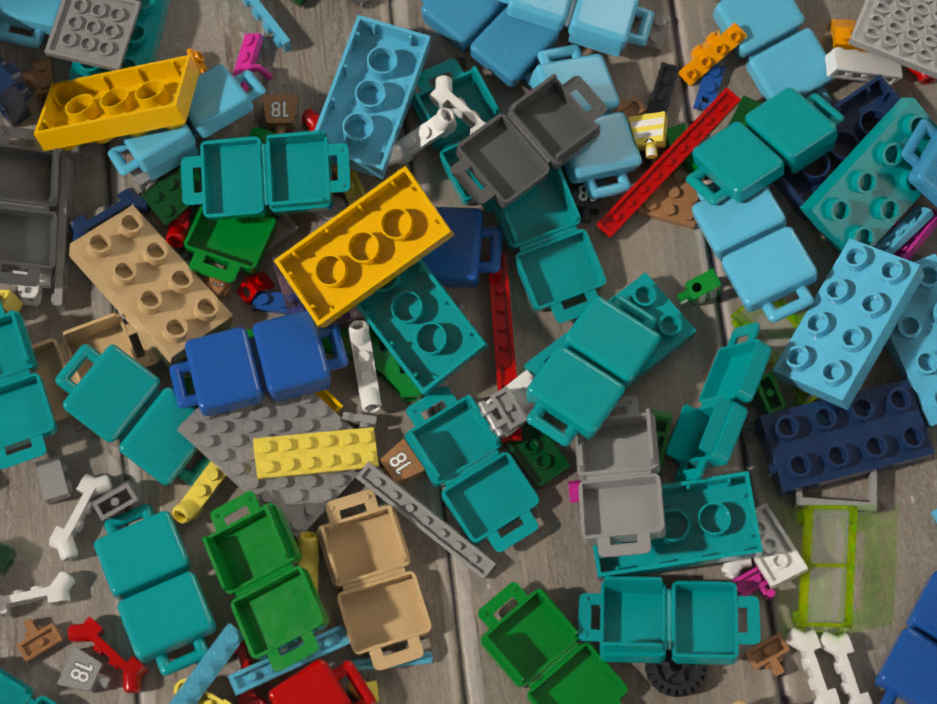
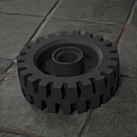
[645,649,708,697]

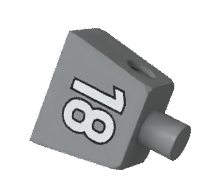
[57,647,112,693]

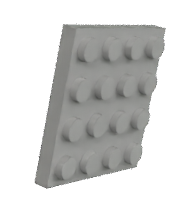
[45,0,142,71]

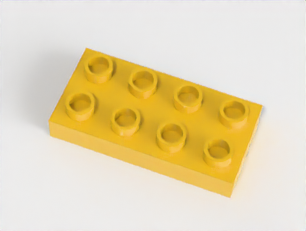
[34,55,200,151]
[274,166,454,329]

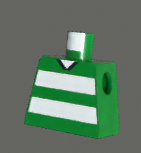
[676,268,722,306]

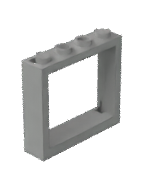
[792,470,877,515]

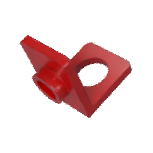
[237,272,275,305]

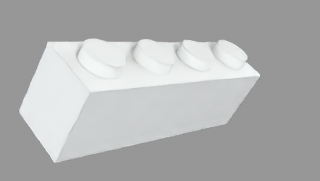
[825,47,902,85]

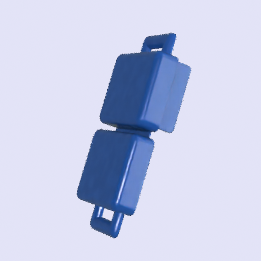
[422,207,503,288]
[169,310,348,417]
[874,571,937,704]

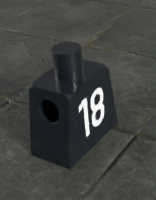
[569,179,607,223]

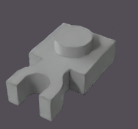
[342,411,377,429]

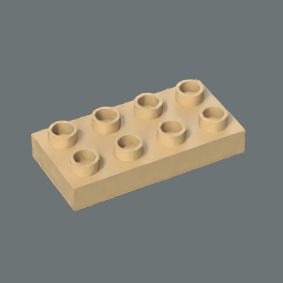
[69,205,234,368]

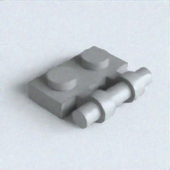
[478,386,527,438]

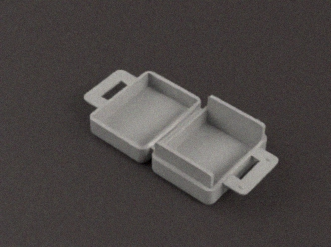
[575,396,666,558]

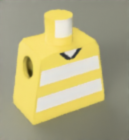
[629,111,668,159]

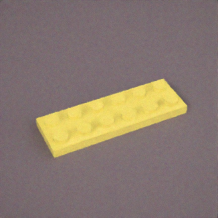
[253,427,379,480]

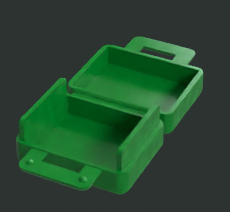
[184,127,284,283]
[202,491,329,672]
[478,582,627,704]

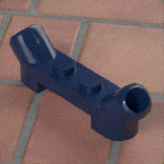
[68,187,150,243]

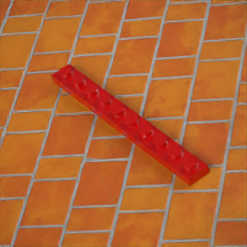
[596,87,741,239]
[487,253,522,442]

